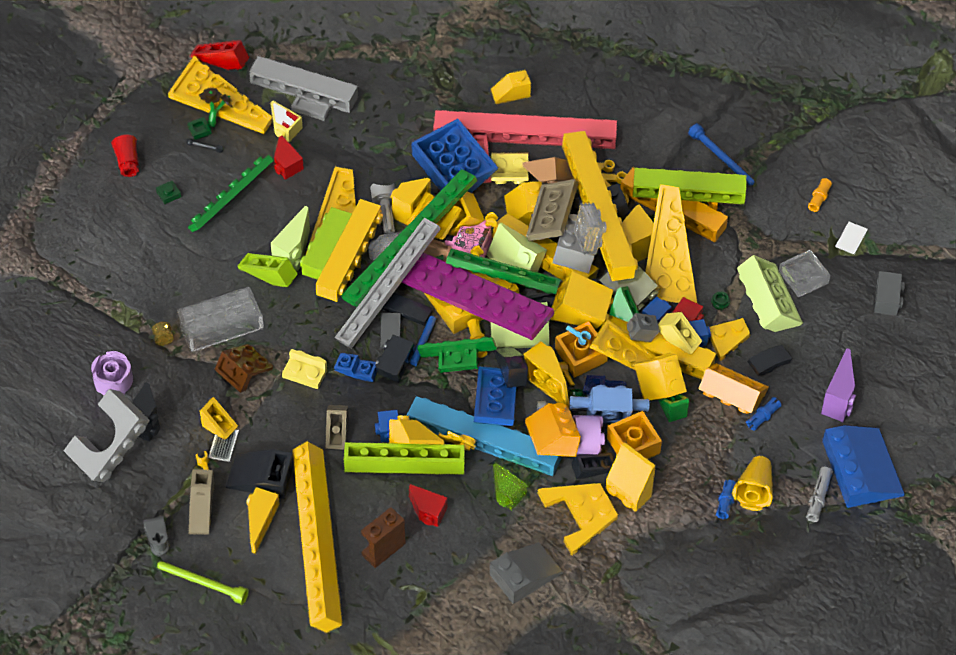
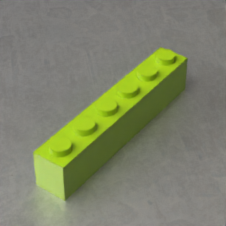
[633,168,746,204]
[344,443,464,474]

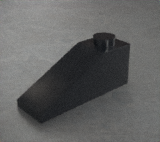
[493,347,528,388]

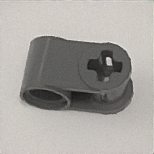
[143,516,169,556]

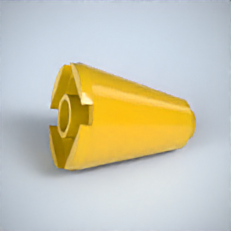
[733,456,773,511]

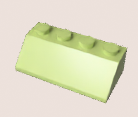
[737,255,803,332]

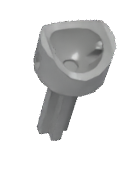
[370,183,395,235]

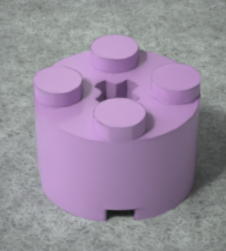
[91,351,133,395]
[572,415,605,455]

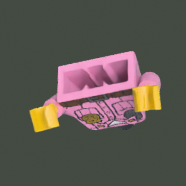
[445,212,498,258]

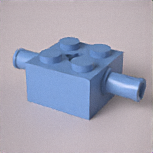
[569,385,649,424]

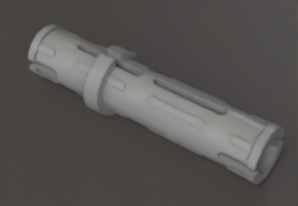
[806,467,833,522]

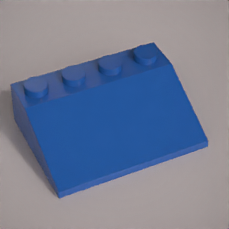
[412,119,498,193]
[823,425,904,508]

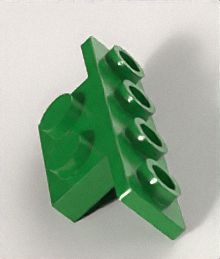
[418,337,497,373]

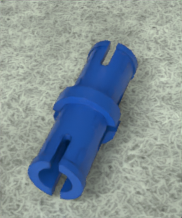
[746,397,781,431]
[716,480,736,519]

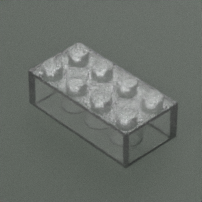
[177,286,264,352]

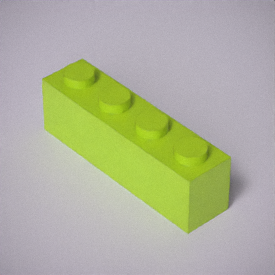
[300,207,352,280]

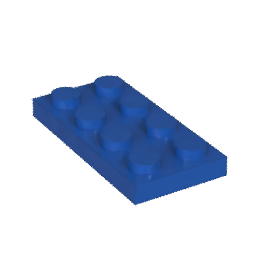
[474,366,516,426]

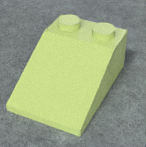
[271,206,310,271]
[487,223,547,286]

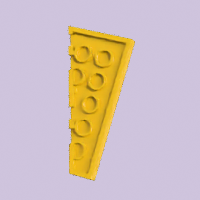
[306,167,361,268]
[645,184,697,303]

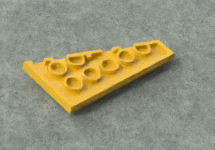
[168,56,273,134]

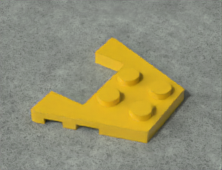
[538,483,618,556]

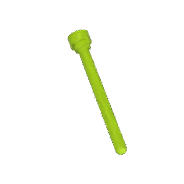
[157,561,249,605]

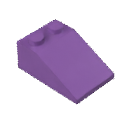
[821,349,856,422]

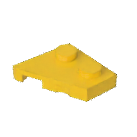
[709,318,750,361]

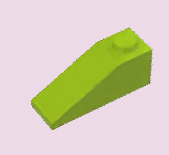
[237,253,297,287]

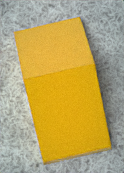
[200,397,238,440]

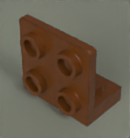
[214,344,273,393]

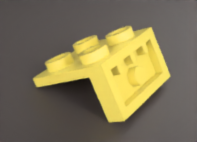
[491,153,529,184]

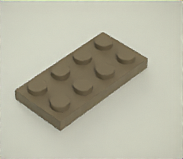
[526,179,578,241]

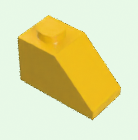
[491,70,531,104]

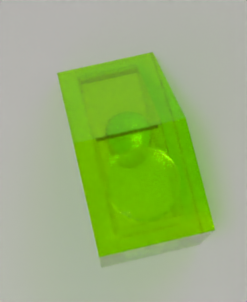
[493,462,527,510]

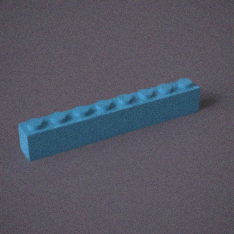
[407,396,562,476]

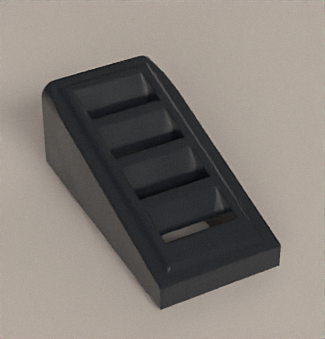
[571,452,614,479]

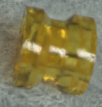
[152,322,174,346]

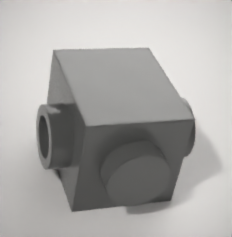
[626,313,660,342]

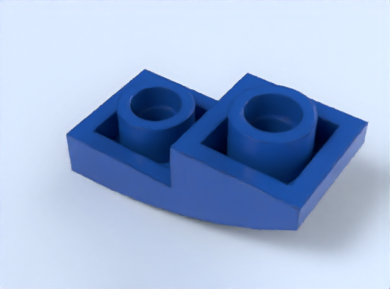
[334,353,377,382]

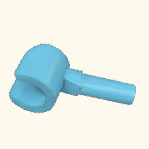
[566,325,591,345]

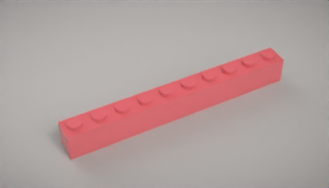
[434,110,617,149]

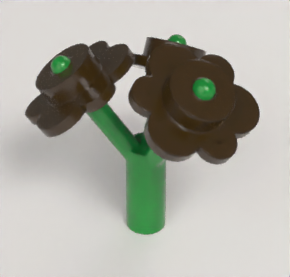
[199,88,234,127]

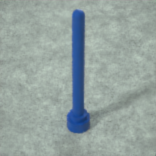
[688,123,754,186]

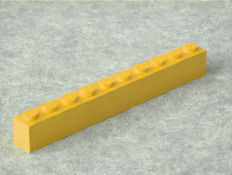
[562,131,638,281]
[293,441,342,633]

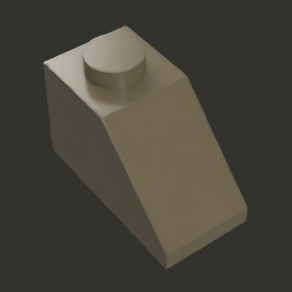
[326,405,348,449]

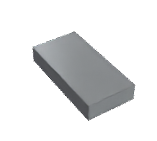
[291,94,331,121]

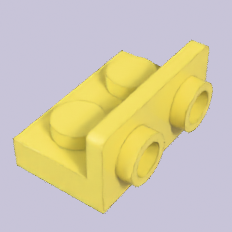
[282,349,327,389]

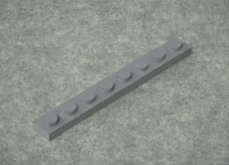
[335,218,441,349]

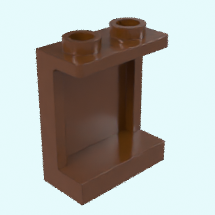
[361,508,405,568]

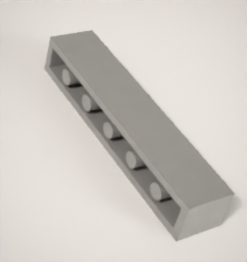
[249,56,358,113]

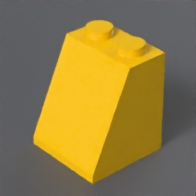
[622,204,654,262]
[551,271,613,329]

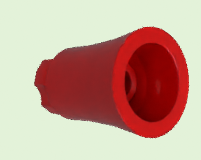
[111,135,139,177]

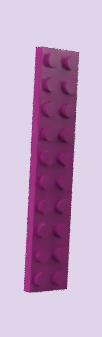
[401,252,555,341]

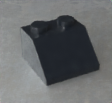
[132,382,160,442]

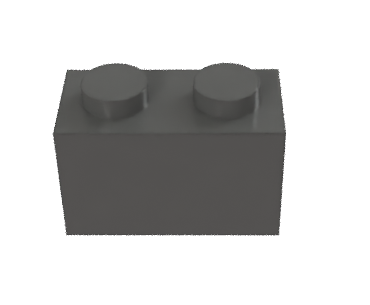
[874,271,905,316]

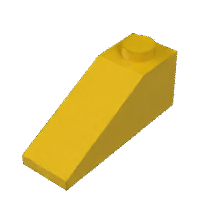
[247,487,279,554]

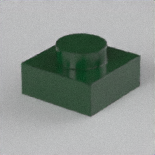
[187,117,211,140]
[156,180,181,205]

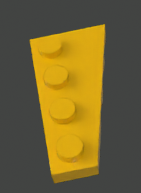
[590,319,657,370]

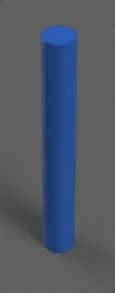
[410,316,437,366]

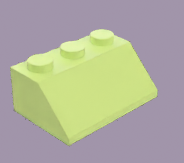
[490,302,549,348]

